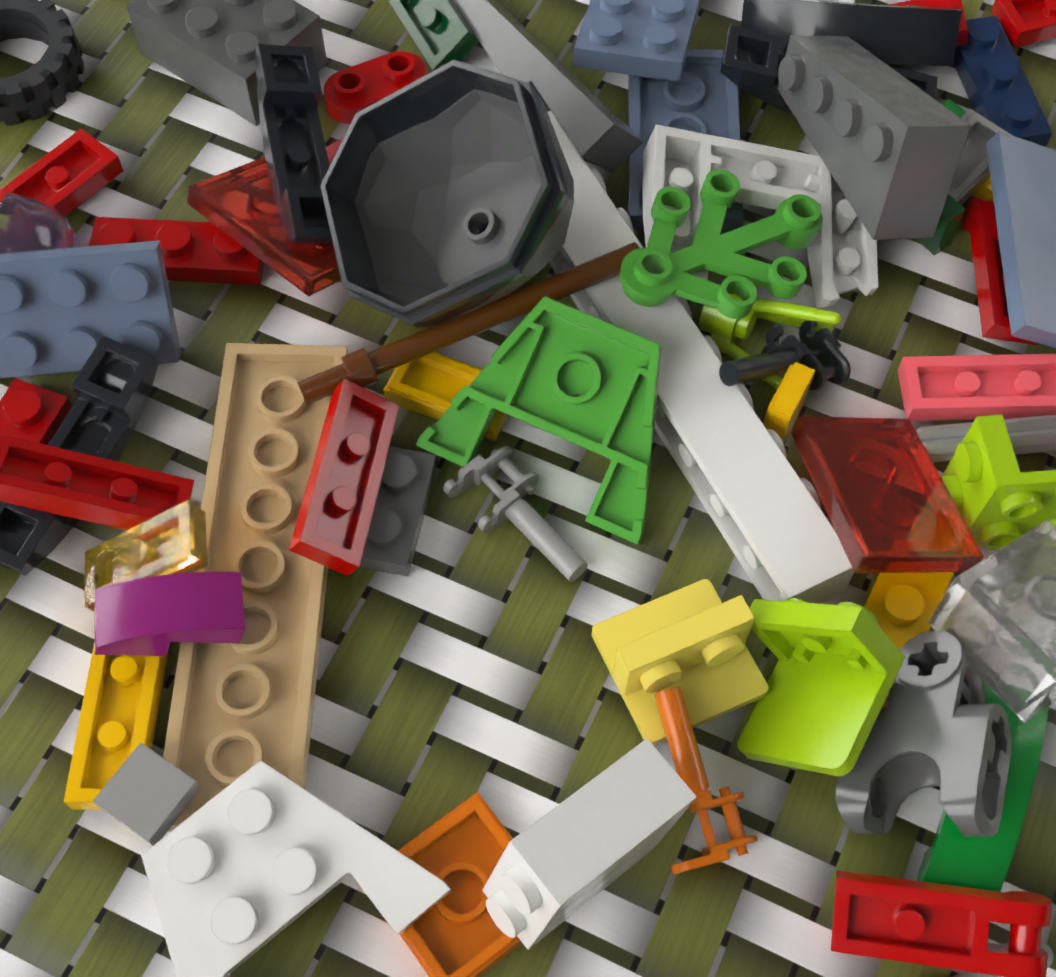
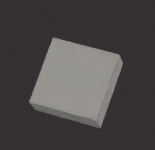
[93,742,201,846]

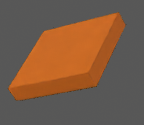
[398,792,523,977]

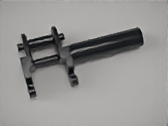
[719,320,851,391]

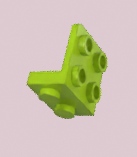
[936,414,1056,550]
[737,598,905,777]

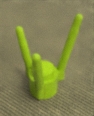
[698,294,842,390]

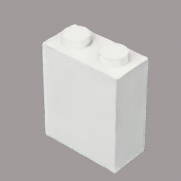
[482,739,697,950]

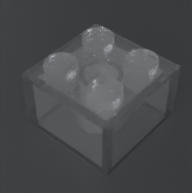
[928,520,1056,723]

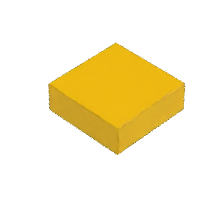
[763,362,815,443]

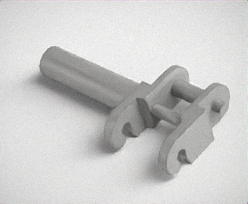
[443,446,588,582]

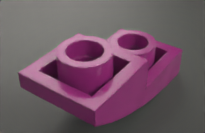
[94,571,245,656]

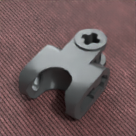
[835,630,1012,837]

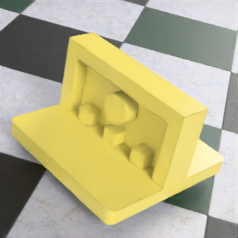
[592,579,769,746]

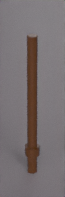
[297,242,640,405]

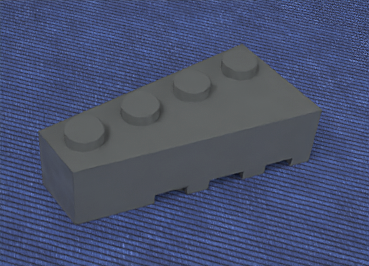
[777,35,971,240]

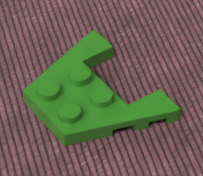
[416,296,662,545]

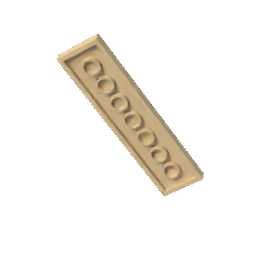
[163,343,348,832]

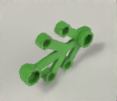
[619,169,823,319]

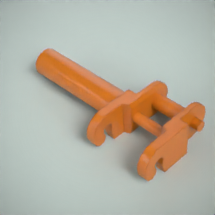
[654,687,758,875]

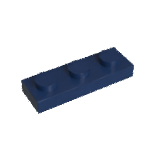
[953,16,1052,147]

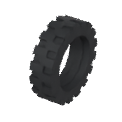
[0,0,84,125]

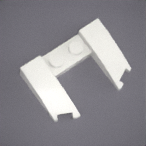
[642,124,878,308]

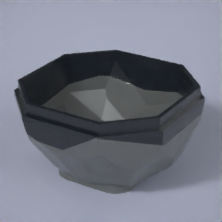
[320,60,574,327]

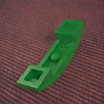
[916,666,1050,892]

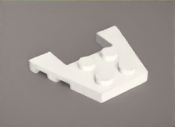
[141,760,452,977]

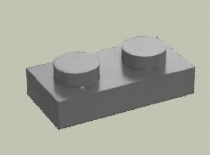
[359,446,438,577]

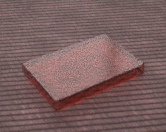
[187,157,341,297]
[791,416,984,573]

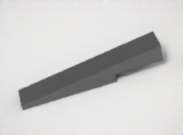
[453,0,643,173]

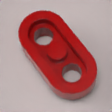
[324,51,427,124]

